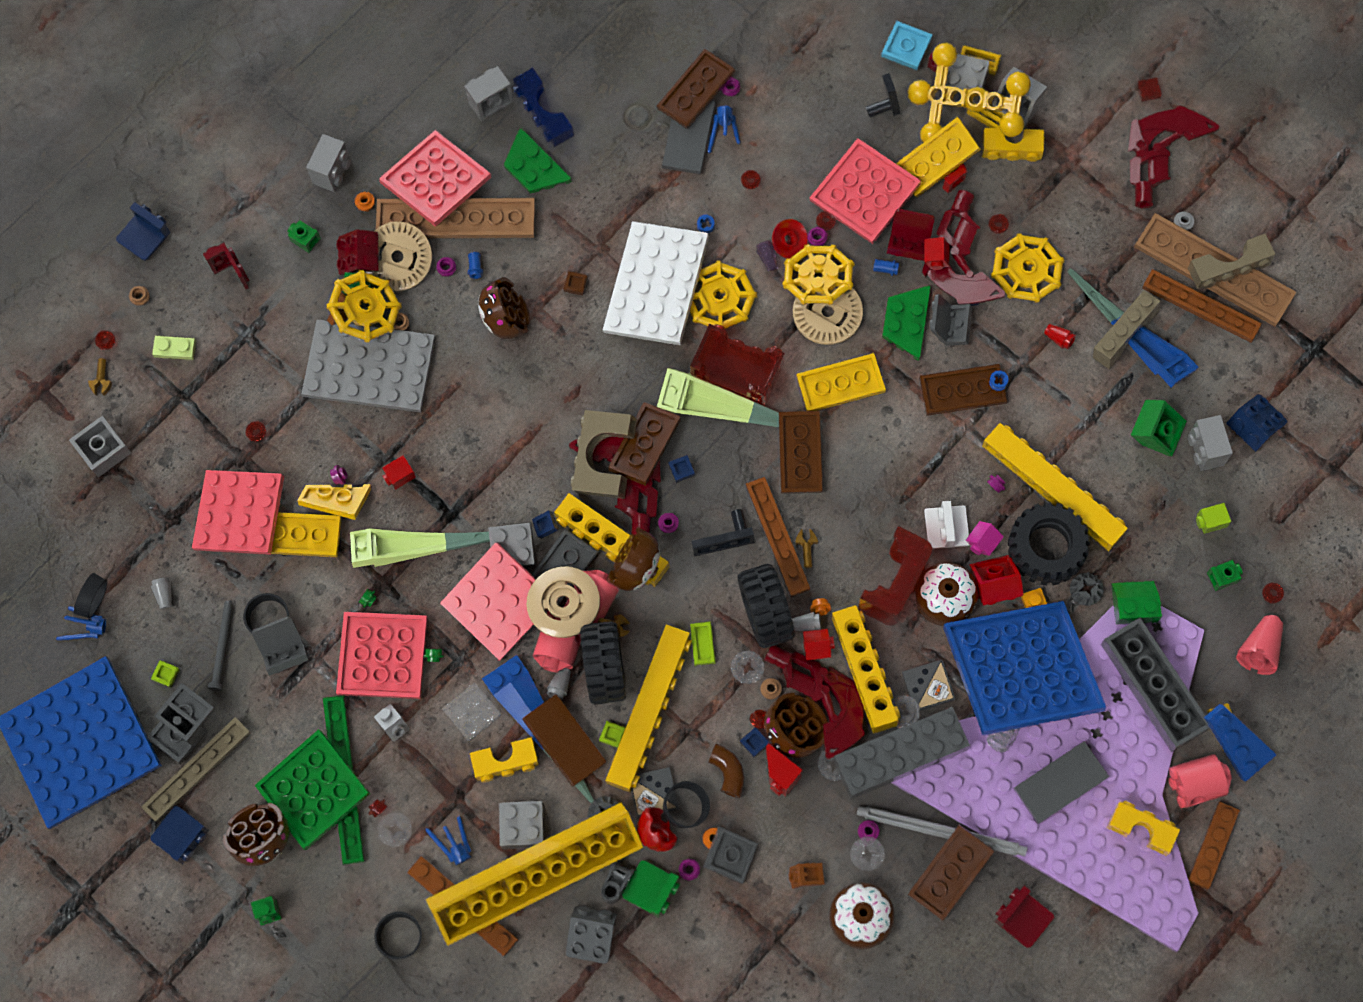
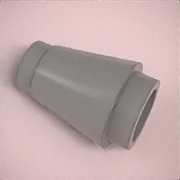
[151,577,172,609]
[792,612,822,631]
[547,668,571,700]

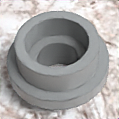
[1174,212,1194,231]

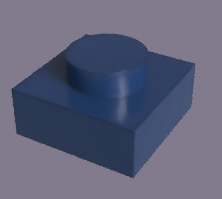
[668,455,695,483]
[532,510,558,539]
[740,727,770,758]

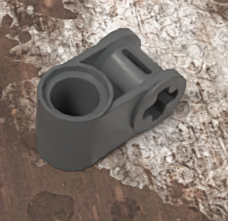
[601,861,635,904]

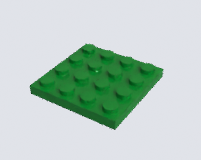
[255,729,371,850]

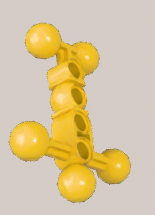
[908,43,1031,143]

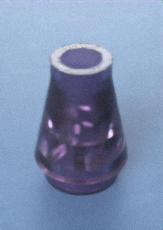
[756,240,779,271]

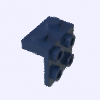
[116,202,171,261]
[1226,394,1287,452]
[150,806,209,865]

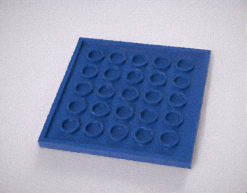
[943,601,1106,735]
[0,656,161,829]

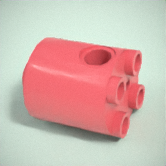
[563,570,619,624]
[532,611,581,673]
[1168,754,1232,809]

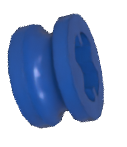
[697,215,715,234]
[989,371,1008,391]

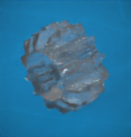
[987,728,1020,753]

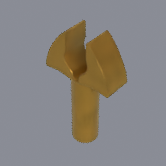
[88,358,112,396]
[795,529,818,568]
[598,614,630,637]

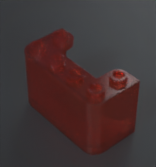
[690,324,785,406]
[858,526,932,626]

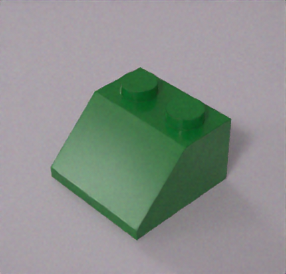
[1131,400,1187,456]
[1111,581,1162,625]

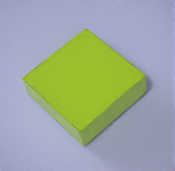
[151,660,180,688]
[599,721,626,748]

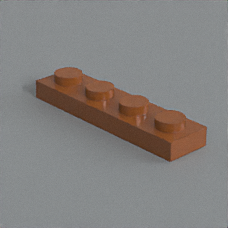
[1188,801,1240,890]

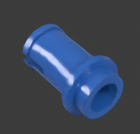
[467,252,483,279]
[873,259,899,276]

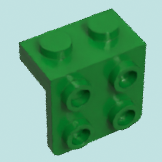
[622,860,681,918]

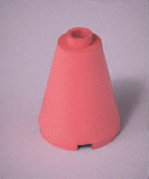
[1236,615,1283,675]

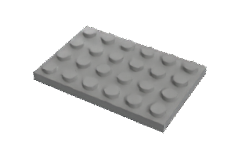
[301,320,435,413]

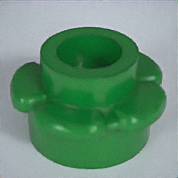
[359,588,376,608]
[423,649,444,662]

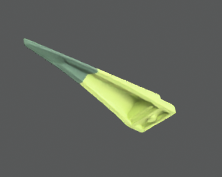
[657,368,779,427]
[350,529,490,568]

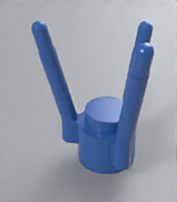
[707,106,740,153]
[56,606,106,641]
[425,816,472,865]

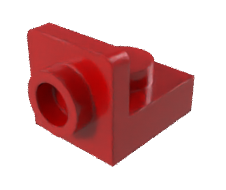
[943,163,967,193]

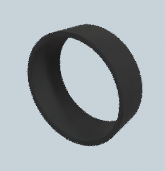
[74,573,108,618]
[243,593,289,633]
[663,781,710,828]
[374,911,422,960]

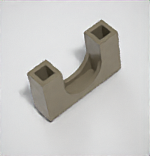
[571,410,637,499]

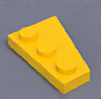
[298,484,371,520]

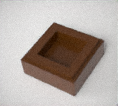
[563,271,588,295]

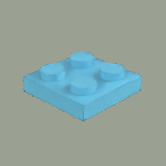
[881,21,932,70]

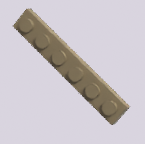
[141,717,251,823]

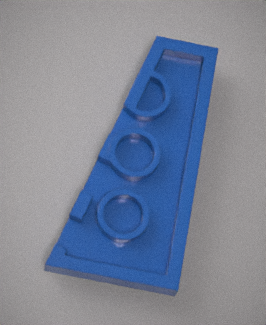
[1204,704,1277,782]

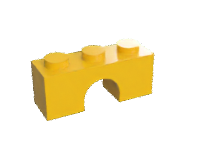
[982,128,1044,162]
[470,737,539,783]
[1106,801,1180,856]

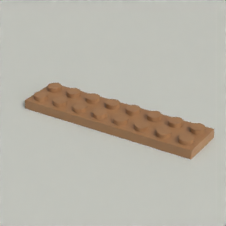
[376,198,535,238]
[1134,213,1296,327]

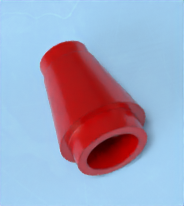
[1044,324,1076,349]

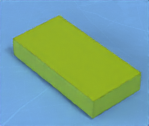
[690,622,715,666]

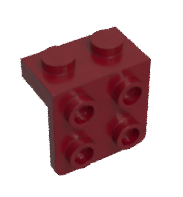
[887,209,935,261]
[336,229,379,275]
[203,243,250,290]
[994,886,1054,948]

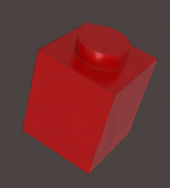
[924,237,949,270]
[382,455,416,490]
[803,629,835,660]

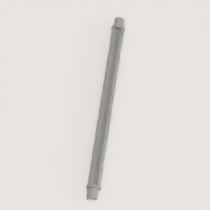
[857,806,1028,856]

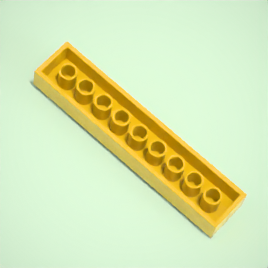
[426,803,643,946]

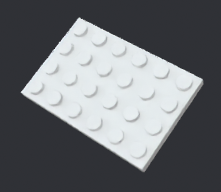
[603,222,709,345]

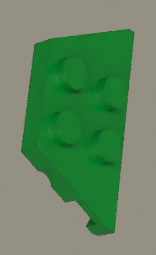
[504,128,572,194]
[882,286,931,361]

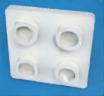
[924,501,969,549]

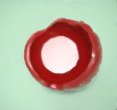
[637,807,677,852]

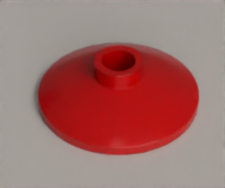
[772,219,808,259]

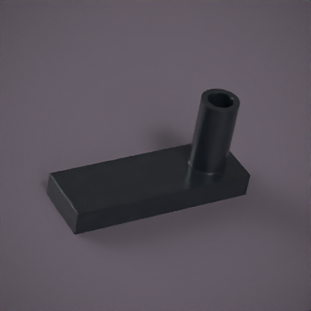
[865,73,901,118]
[691,509,755,557]

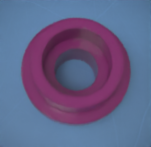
[721,77,740,97]
[808,227,827,246]
[436,257,456,277]
[330,465,348,485]
[987,475,1006,493]
[658,513,679,533]
[858,820,879,842]
[679,859,700,881]

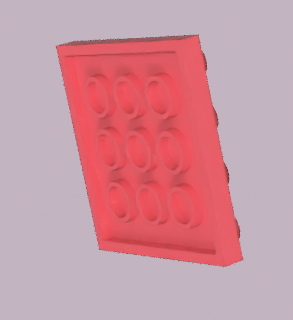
[379,130,491,227]
[809,138,921,244]
[192,470,284,555]
[440,542,548,661]
[336,612,428,699]

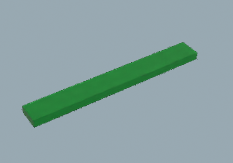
[323,695,364,865]

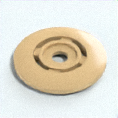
[367,222,432,291]
[793,287,863,345]
[526,567,600,638]

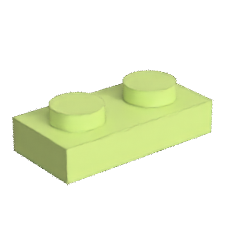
[152,336,196,360]

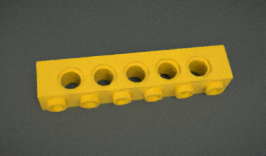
[554,493,670,587]
[832,605,901,734]

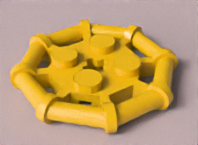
[991,233,1065,303]
[782,244,855,305]
[690,261,757,332]
[326,270,402,343]

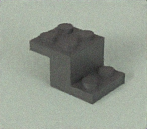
[148,683,216,764]

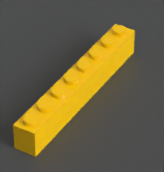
[982,423,1128,551]
[606,624,692,792]

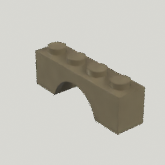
[1188,234,1276,289]
[1093,290,1160,369]

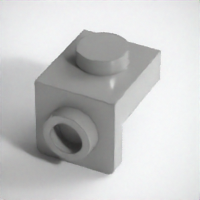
[374,704,410,742]

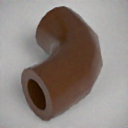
[708,743,745,799]

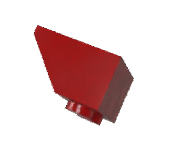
[969,555,1024,606]
[766,744,802,797]

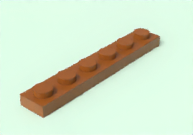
[1142,269,1262,343]
[746,477,810,597]
[407,856,518,957]

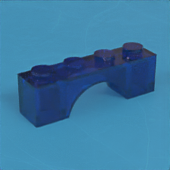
[512,68,574,147]

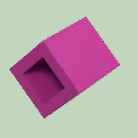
[965,521,1004,556]

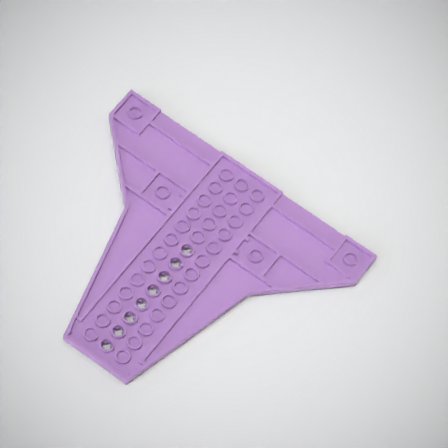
[891,605,1204,952]

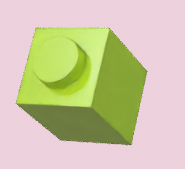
[1196,503,1231,534]

